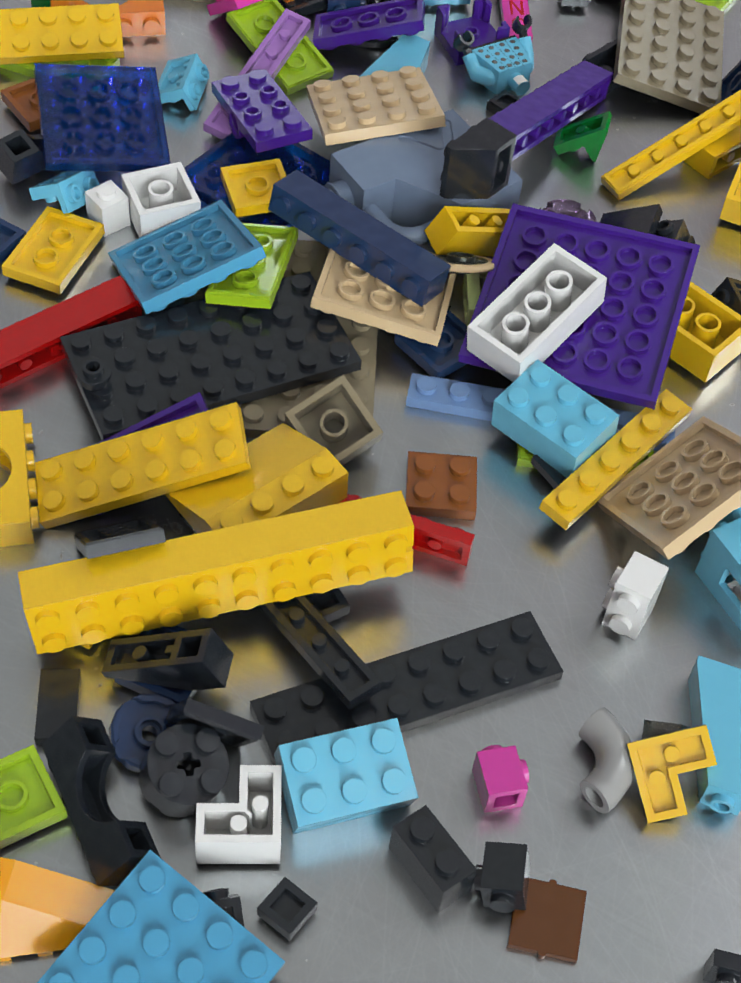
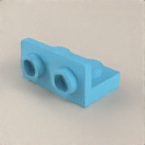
[153,53,209,111]
[29,167,99,214]

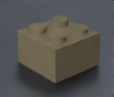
[285,374,383,466]

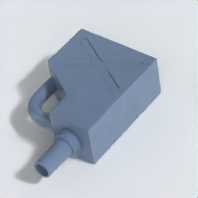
[324,109,523,245]

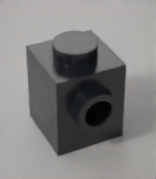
[474,841,531,913]

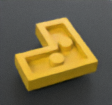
[627,724,717,823]

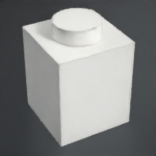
[85,180,130,237]

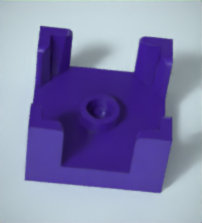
[434,0,510,66]

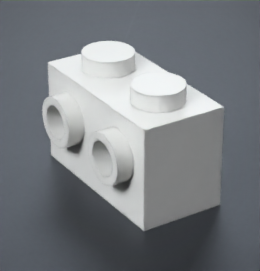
[601,551,669,640]

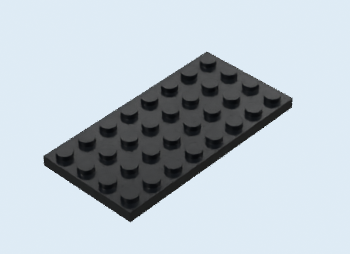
[60,271,362,440]

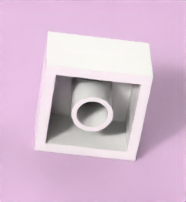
[121,162,201,238]

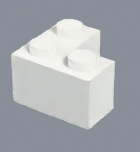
[195,765,282,864]

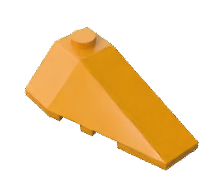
[0,857,115,962]

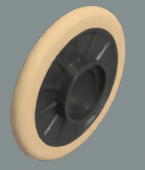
[433,252,494,274]

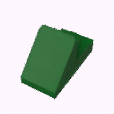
[553,111,612,163]

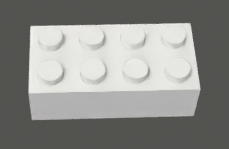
[467,243,607,382]

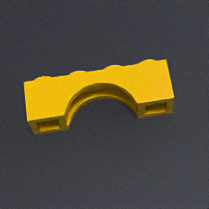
[0,409,40,547]

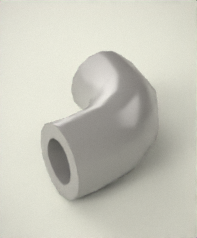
[579,707,634,814]

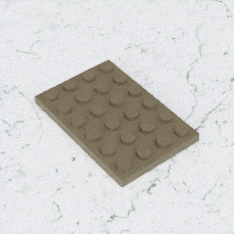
[613,0,724,114]

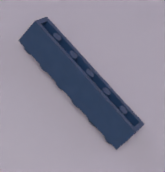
[268,170,451,307]

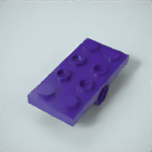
[211,69,313,153]

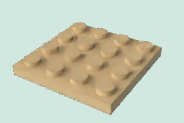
[306,66,446,146]
[310,249,457,346]
[596,416,741,560]

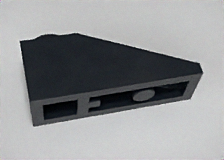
[101,628,234,691]

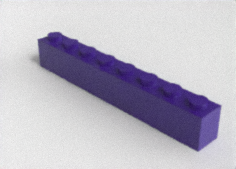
[490,60,614,161]

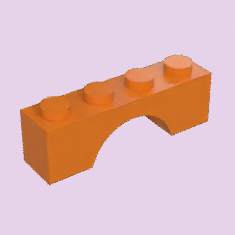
[50,0,166,37]

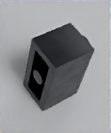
[389,805,477,913]

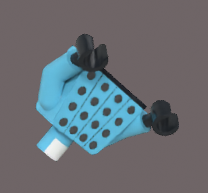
[453,14,534,96]

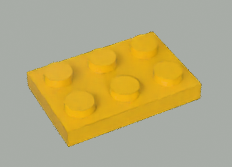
[1,206,105,295]

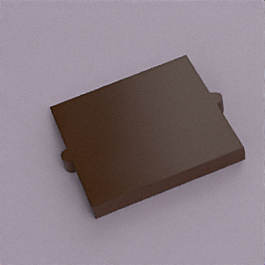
[507,878,587,963]

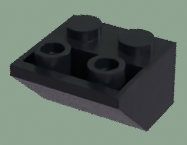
[439,117,517,199]

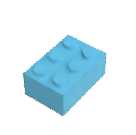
[491,359,620,478]
[274,718,419,834]

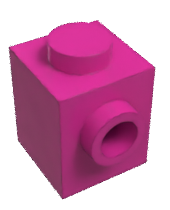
[472,745,529,813]

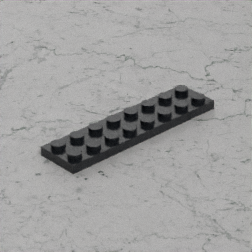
[250,611,564,765]

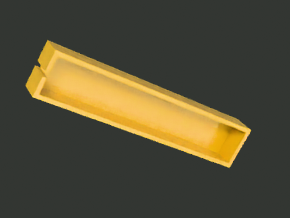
[18,490,414,655]

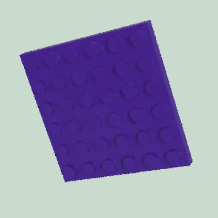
[459,203,700,410]

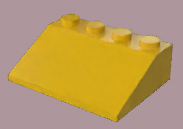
[165,423,349,534]

